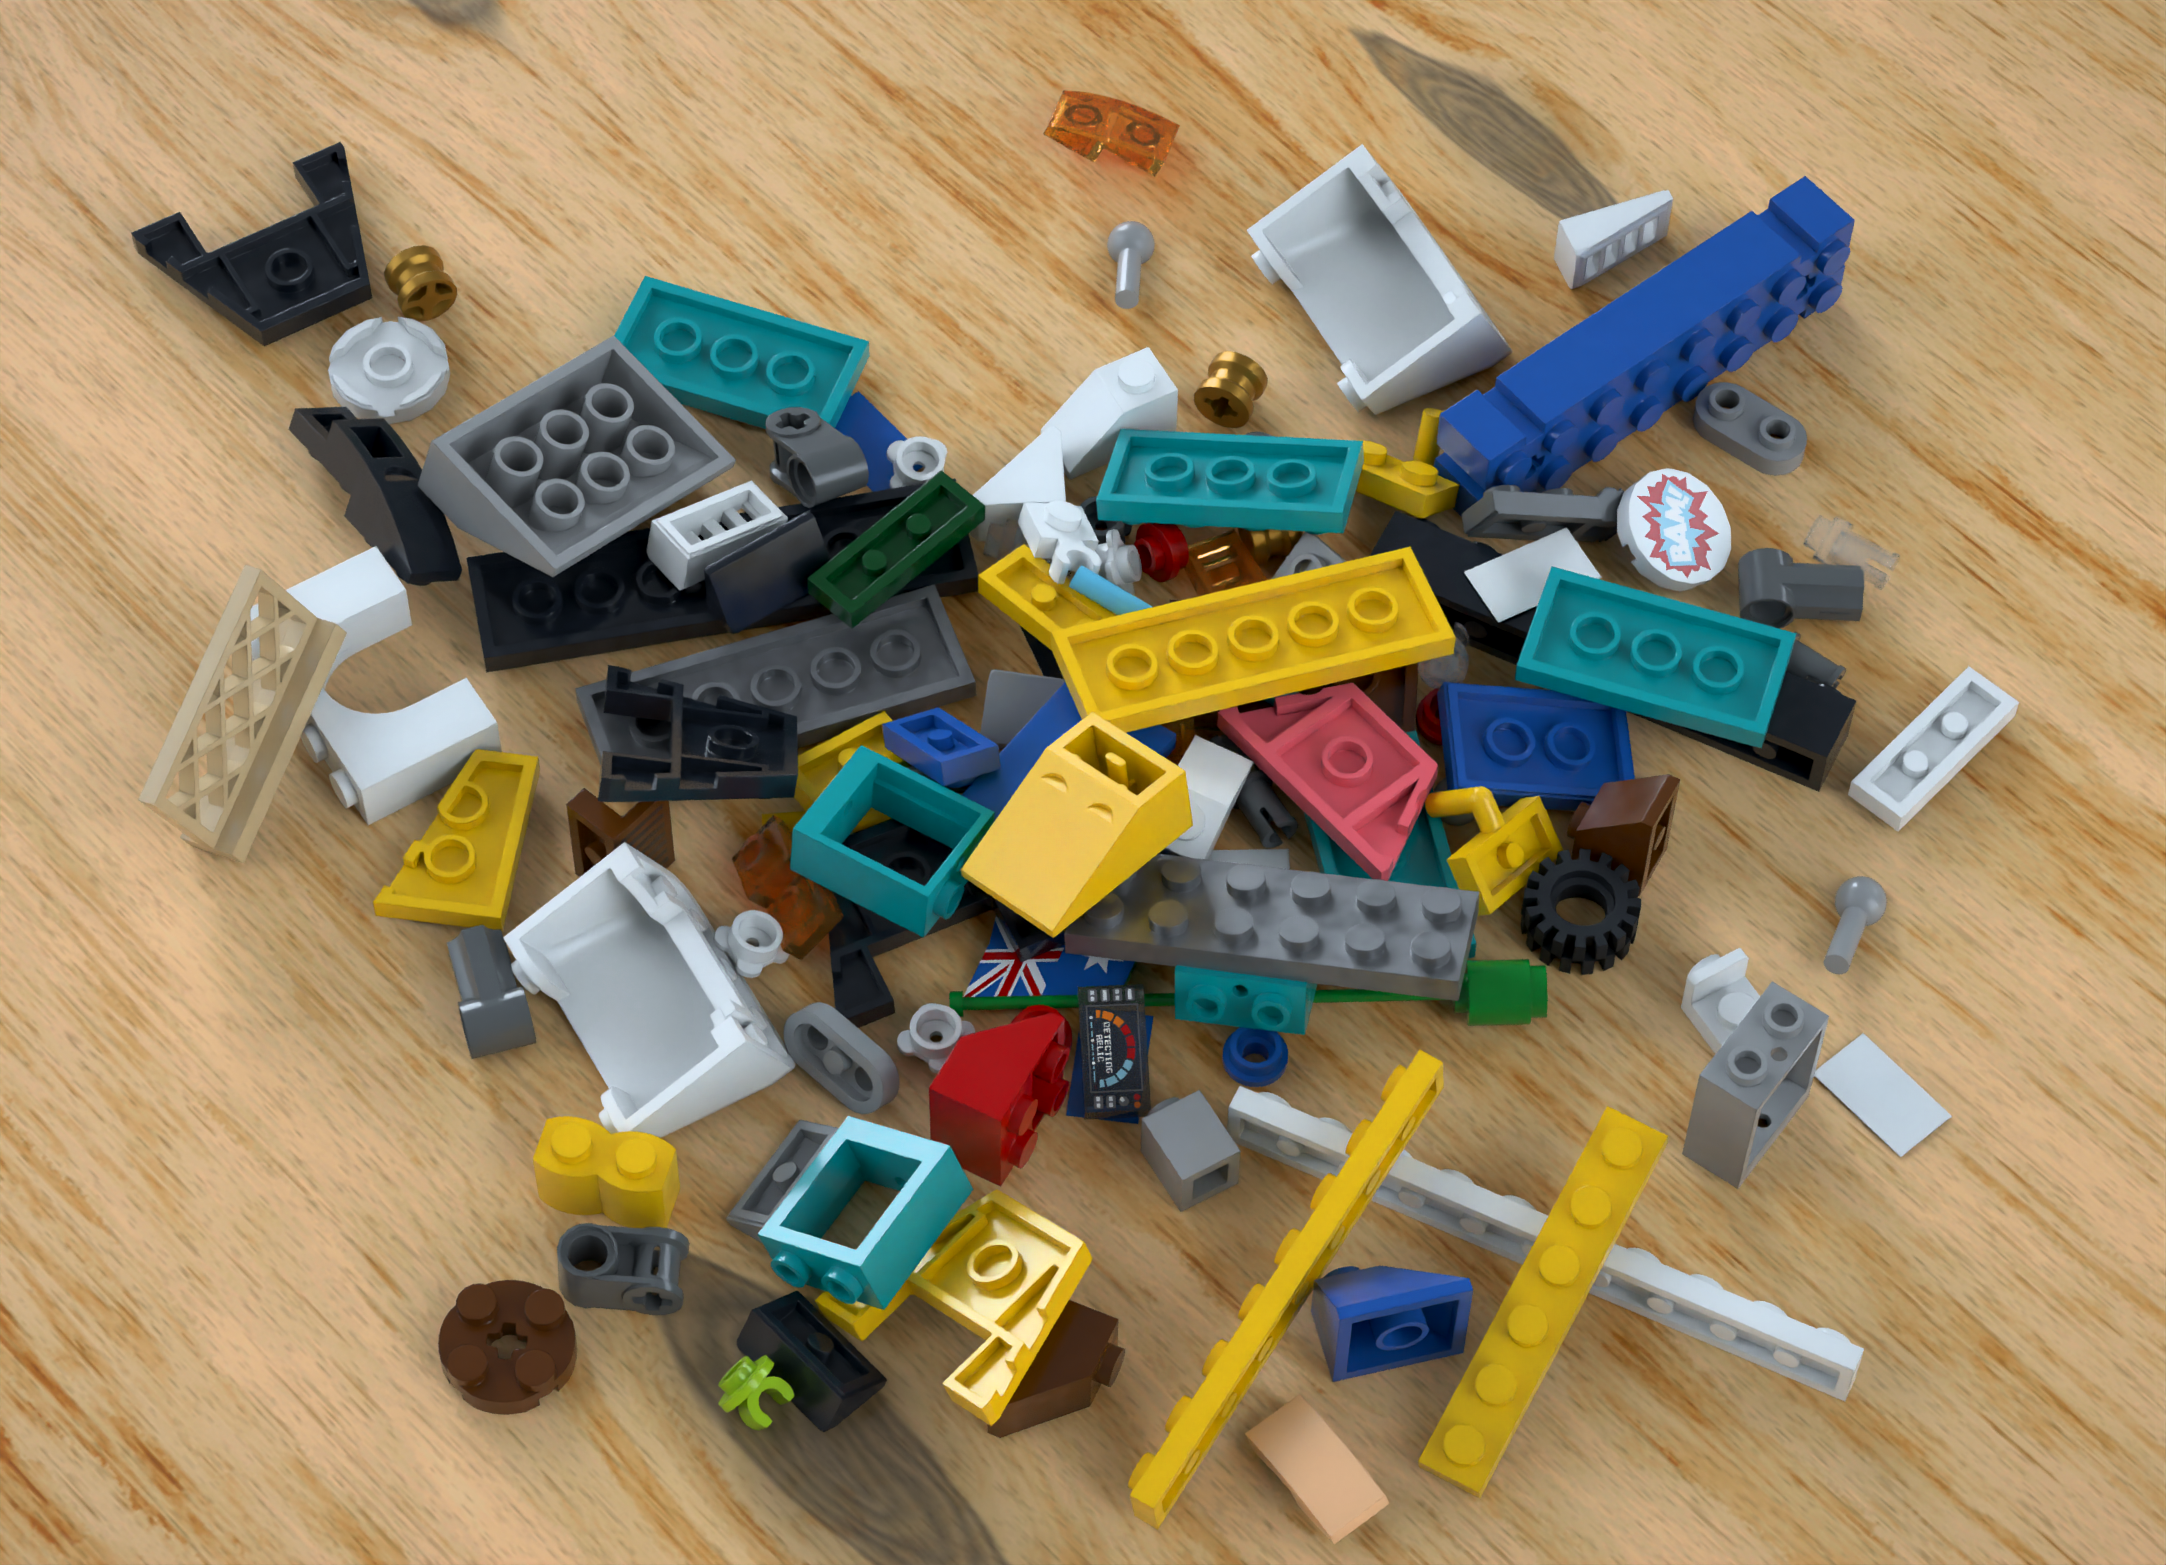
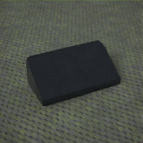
[704,511,830,634]
[737,1291,887,1432]

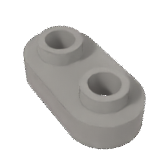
[1693,382,1807,476]
[783,1002,899,1114]

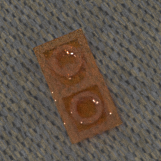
[1043,90,1180,177]
[732,815,844,960]

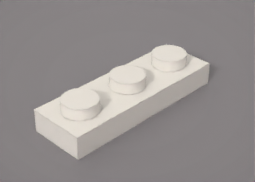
[1848,667,2019,831]

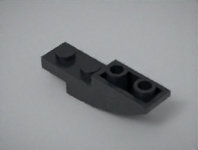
[289,407,462,586]

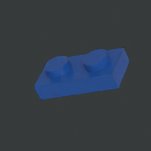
[882,707,1001,788]

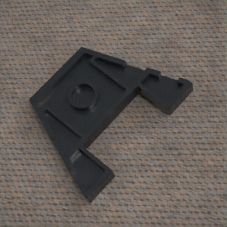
[131,142,372,346]
[598,665,798,802]
[824,818,1066,1028]

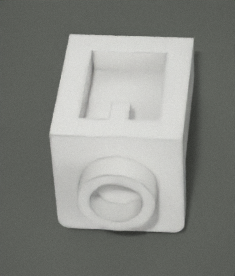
[1681,948,1760,1054]

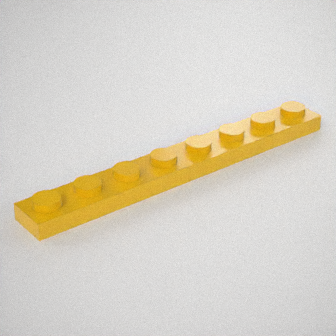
[1128,1049,1444,1530]

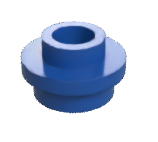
[1222,1027,1288,1087]

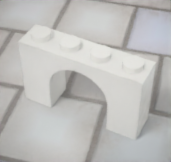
[250,546,502,825]

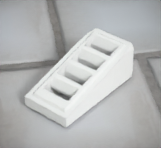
[1554,190,1673,289]
[647,480,788,590]

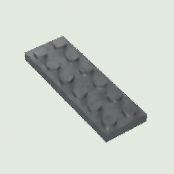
[575,584,976,765]
[1065,854,1479,1001]

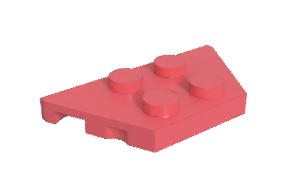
[1217,683,1438,881]

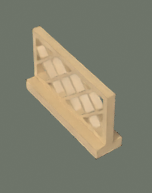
[138,565,347,863]

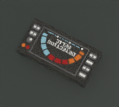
[1077,984,1151,1120]

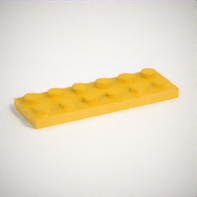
[1051,547,1456,733]

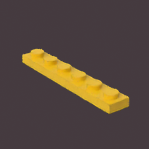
[1418,1106,1668,1498]

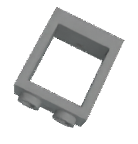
[1682,982,1829,1189]

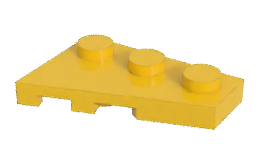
[373,749,540,932]

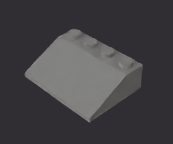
[417,336,736,577]

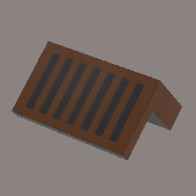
[566,788,675,877]

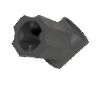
[1738,548,1864,629]
[447,925,536,1059]

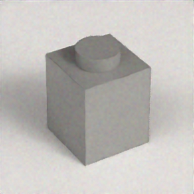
[1141,1090,1241,1212]

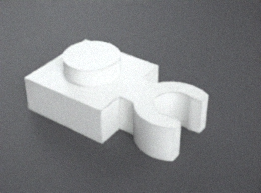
[1018,501,1102,584]

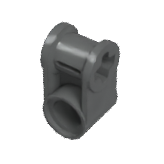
[766,407,869,508]
[557,1223,690,1315]

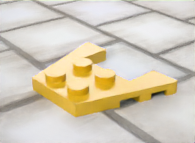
[815,1189,1093,1426]

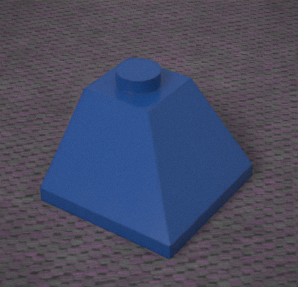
[1311,1265,1473,1382]

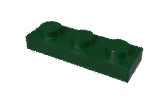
[807,470,985,629]

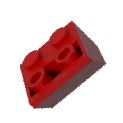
[929,1012,1070,1187]

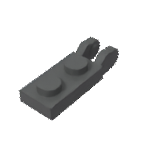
[1461,485,1624,542]

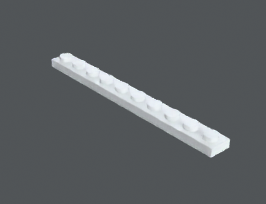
[1227,1086,1864,1402]

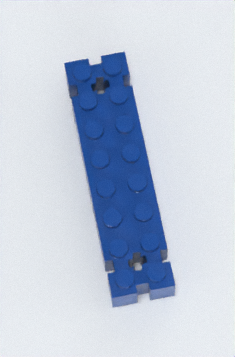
[1434,176,1855,517]

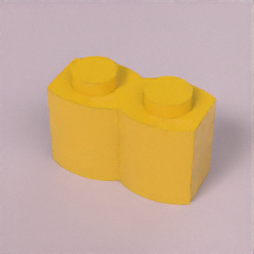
[533,1116,680,1228]

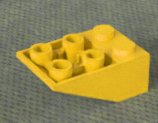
[961,712,1193,938]

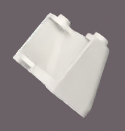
[1247,144,1513,415]
[503,842,795,1138]

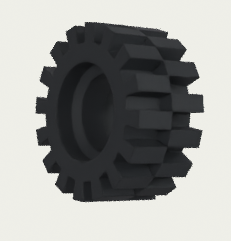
[1520,848,1641,975]

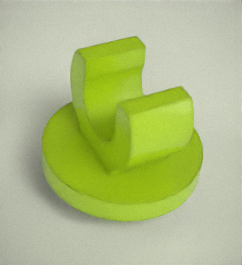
[718,1355,795,1431]

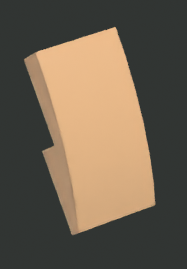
[1245,1394,1390,1544]

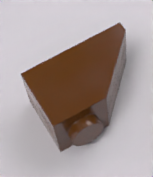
[1567,774,1680,896]
[987,1300,1125,1438]

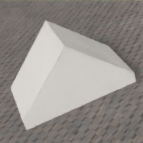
[970,425,1066,541]

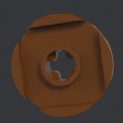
[438,1280,577,1415]

